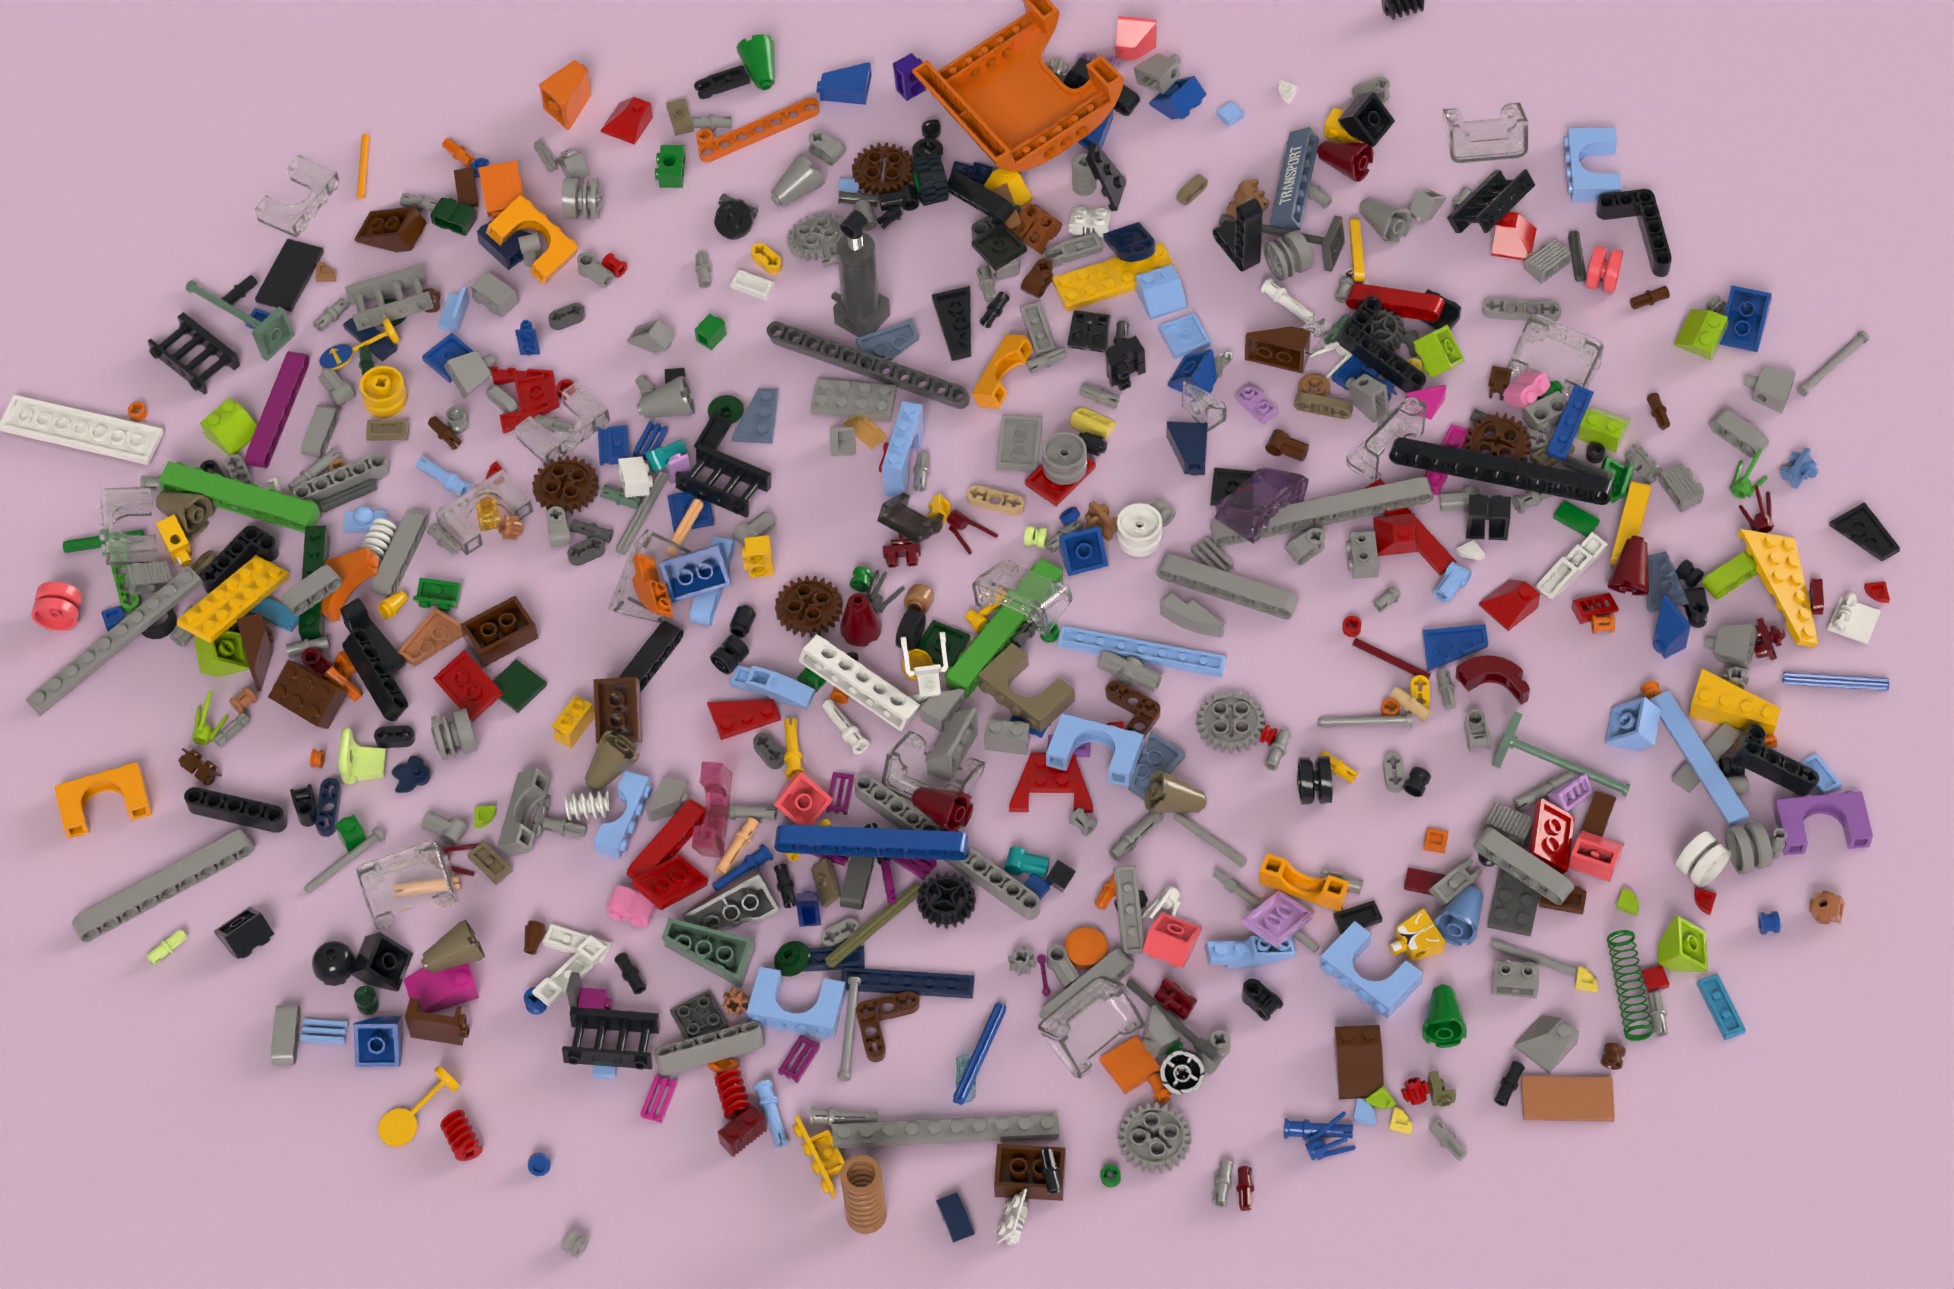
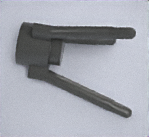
[866,570,905,613]

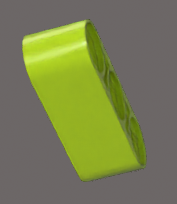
[1701,551,1758,600]

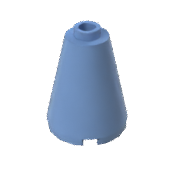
[1434,886,1483,946]

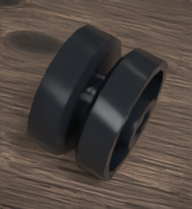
[1297,756,1332,805]

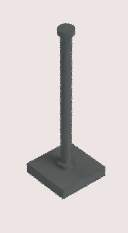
[1219,214,1345,272]

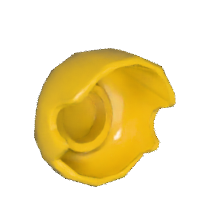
[901,649,933,681]

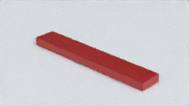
[1364,478,1457,575]

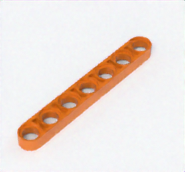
[698,98,819,162]

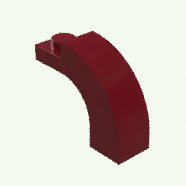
[1455,655,1530,705]

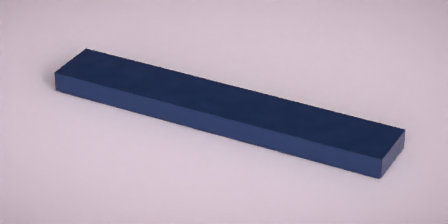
[841,967,975,999]

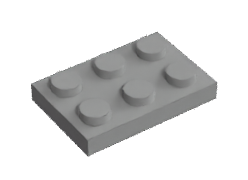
[996,415,1043,472]

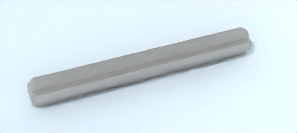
[616,471,668,555]

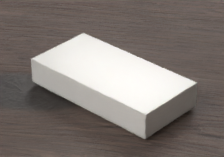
[730,269,775,301]

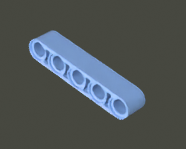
[690,536,735,626]

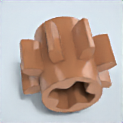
[498,515,524,540]
[721,987,750,1016]

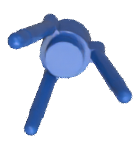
[1305,1111,1356,1161]

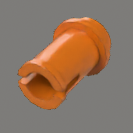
[1148,1073,1171,1104]

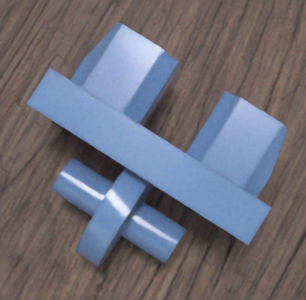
[1780,448,1818,489]

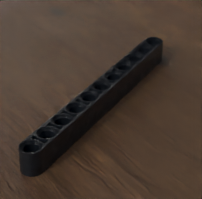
[1389,437,1614,505]

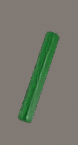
[63,530,145,553]

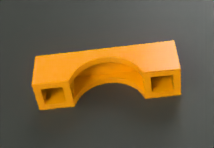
[971,334,1033,409]
[1259,853,1349,912]

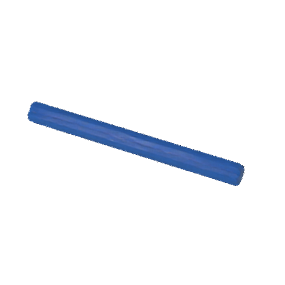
[953,1002,1006,1105]

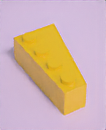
[1689,668,1781,736]

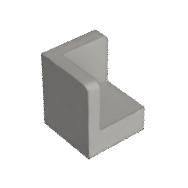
[830,427,856,456]

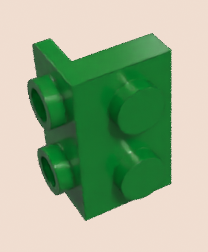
[1601,456,1634,503]
[413,578,462,611]

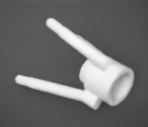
[1309,336,1352,379]
[1141,886,1181,920]

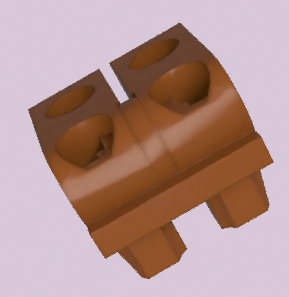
[1010,203,1063,255]

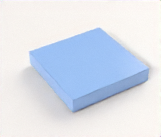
[1158,313,1211,359]

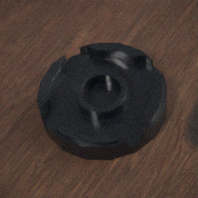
[714,201,753,240]

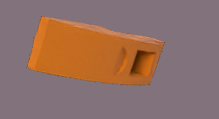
[632,553,673,618]

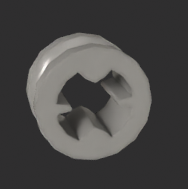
[1706,295,1726,314]

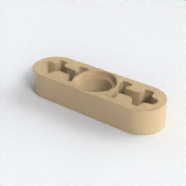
[967,485,1024,516]

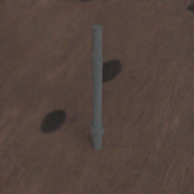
[1126,979,1220,1062]

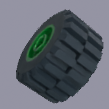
[911,153,949,206]

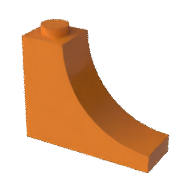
[321,548,379,622]

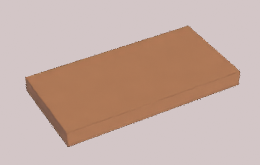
[1521,1076,1615,1121]

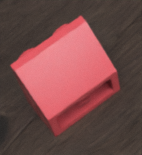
[1569,830,1624,882]

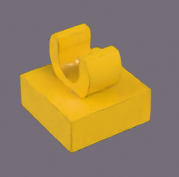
[927,493,951,523]

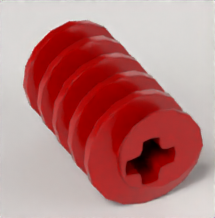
[714,1069,750,1120]
[440,1110,483,1161]

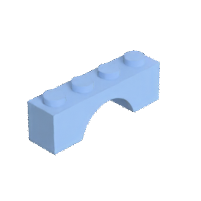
[594,771,653,859]

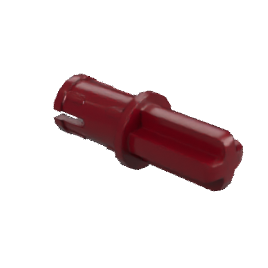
[1236,1166,1254,1211]

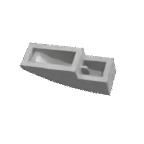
[1160,593,1224,638]

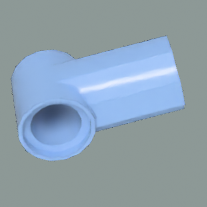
[1433,562,1472,603]

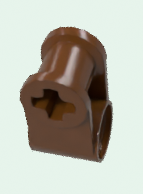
[1021,259,1053,298]

